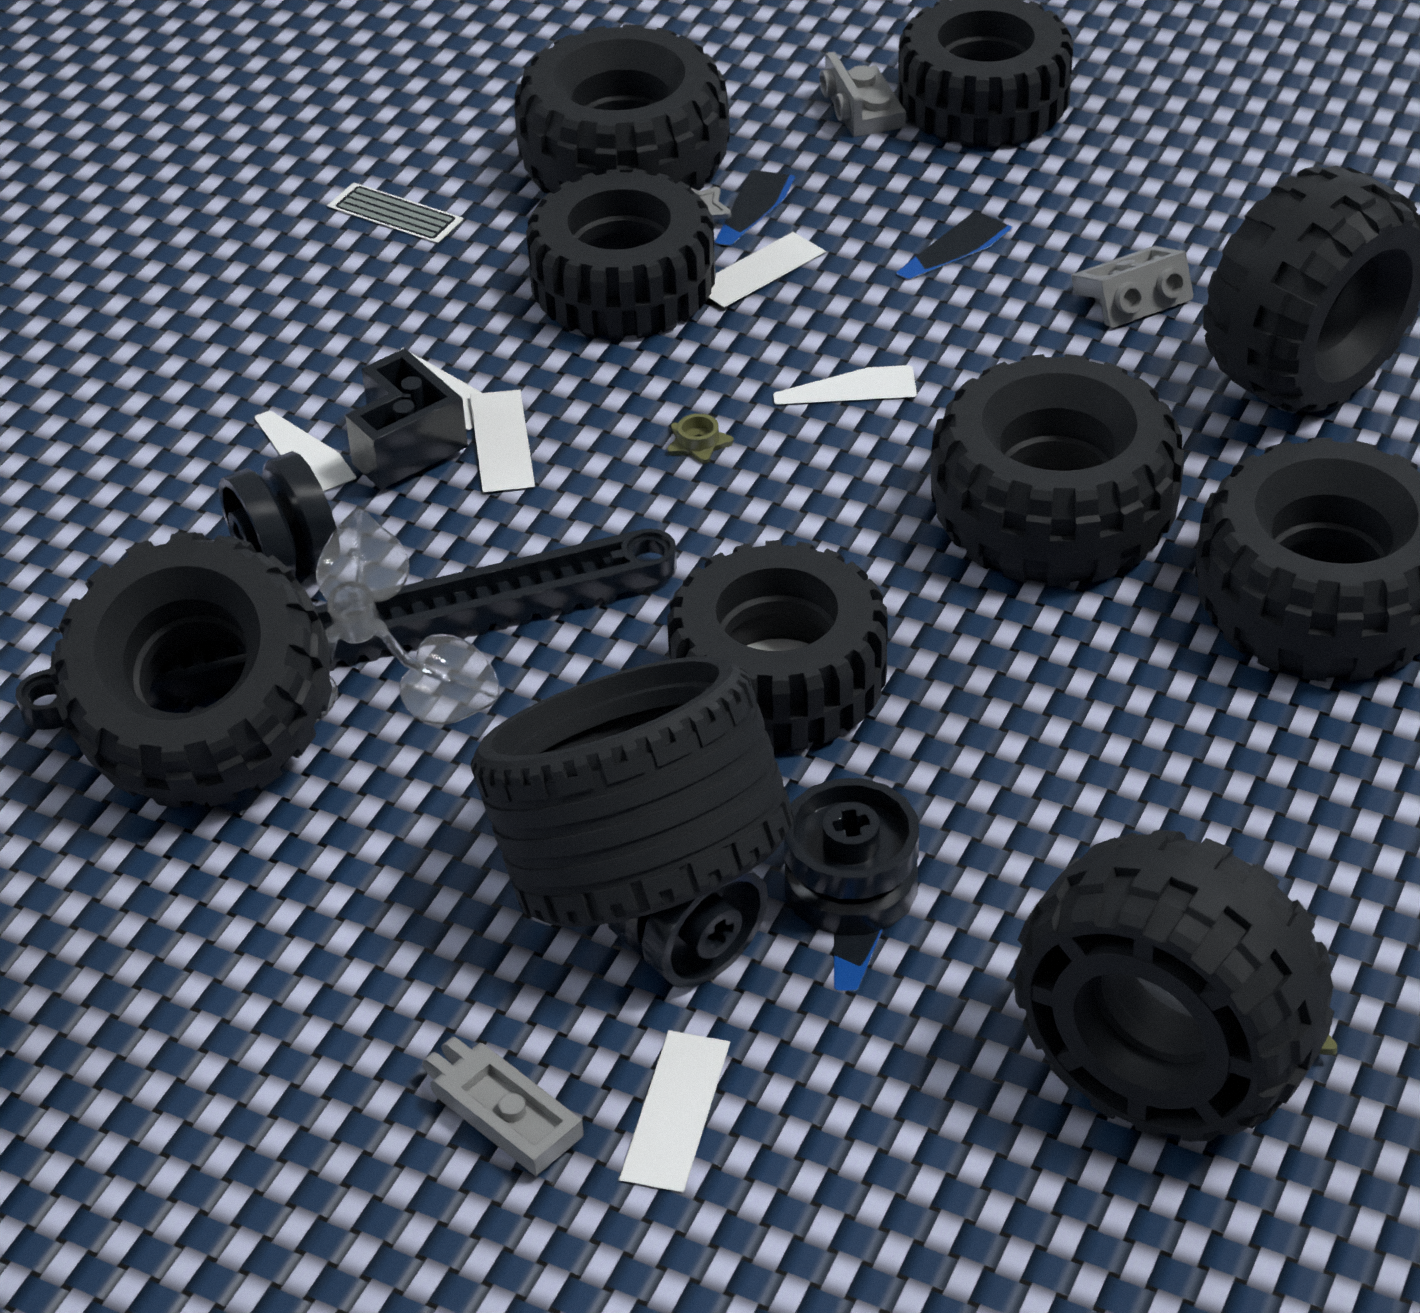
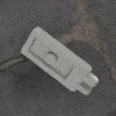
[422,1037,584,1176]

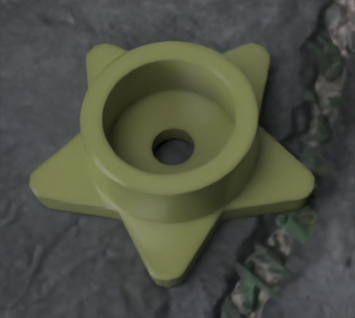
[667,413,734,464]

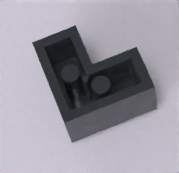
[345,348,468,490]

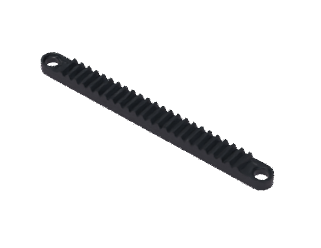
[15,529,677,730]

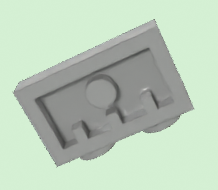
[819,52,906,137]
[1071,246,1194,327]

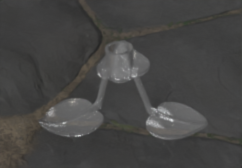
[315,507,500,725]

